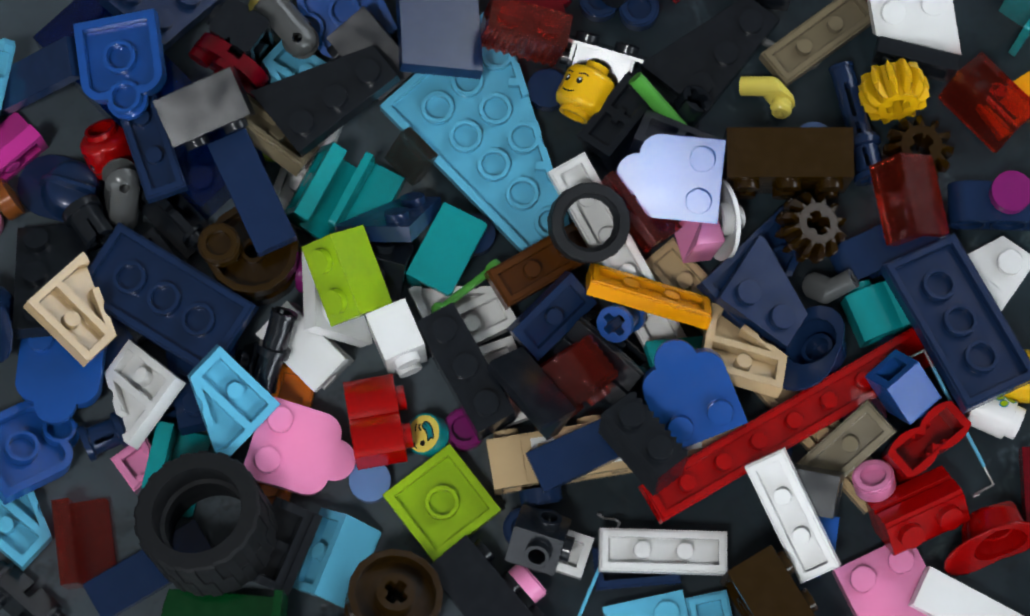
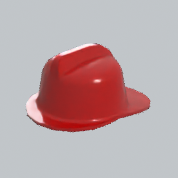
[944,501,1030,576]

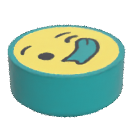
[410,413,449,457]

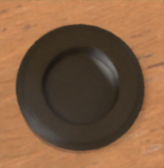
[198,223,242,267]

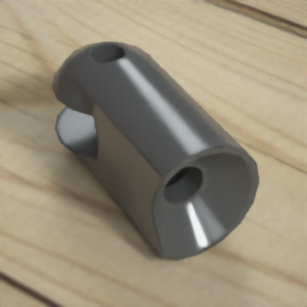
[253,0,319,59]
[102,158,140,229]

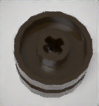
[208,207,302,306]
[343,549,443,616]

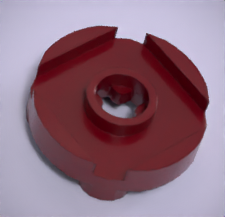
[188,32,269,100]

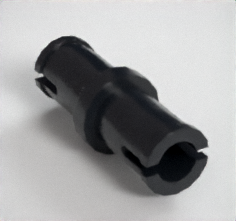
[253,306,298,394]

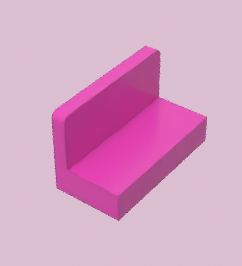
[0,112,49,182]

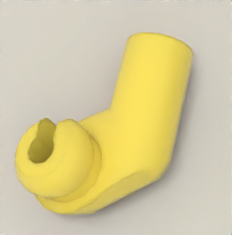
[739,76,795,119]

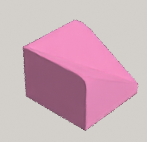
[673,218,725,263]

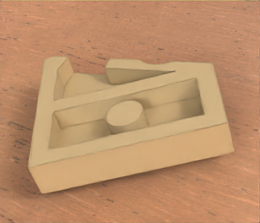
[23,252,117,367]
[701,303,788,398]

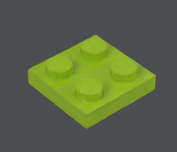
[382,443,502,562]

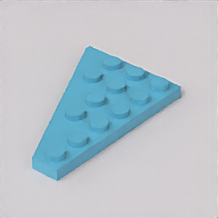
[380,1,570,252]

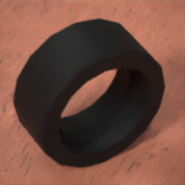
[547,182,630,263]

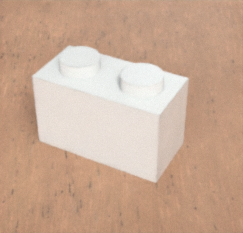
[365,298,428,378]

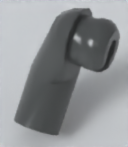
[802,269,859,304]

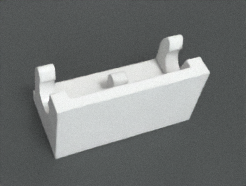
[256,301,355,392]

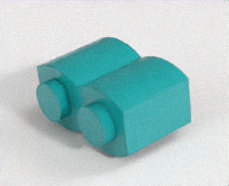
[840,279,912,348]

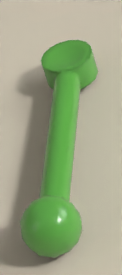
[431,259,501,314]

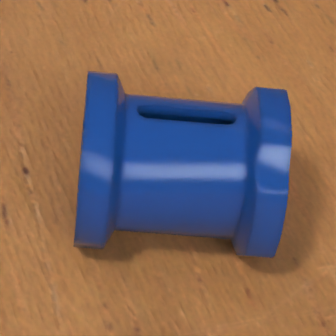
[596,303,646,343]

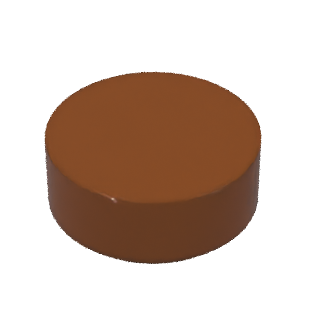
[0,178,25,221]

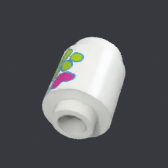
[960,396,1026,440]

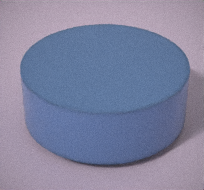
[349,465,392,504]

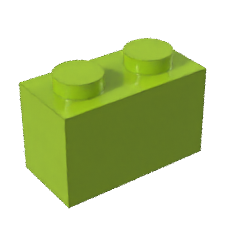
[301,225,393,327]

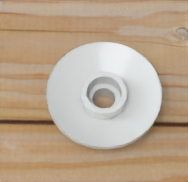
[713,178,746,261]

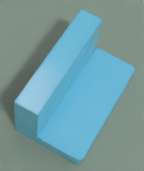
[292,507,381,609]

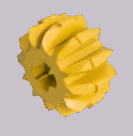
[858,58,930,124]

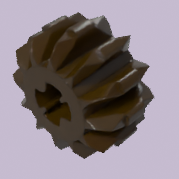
[882,115,954,187]
[774,192,847,264]

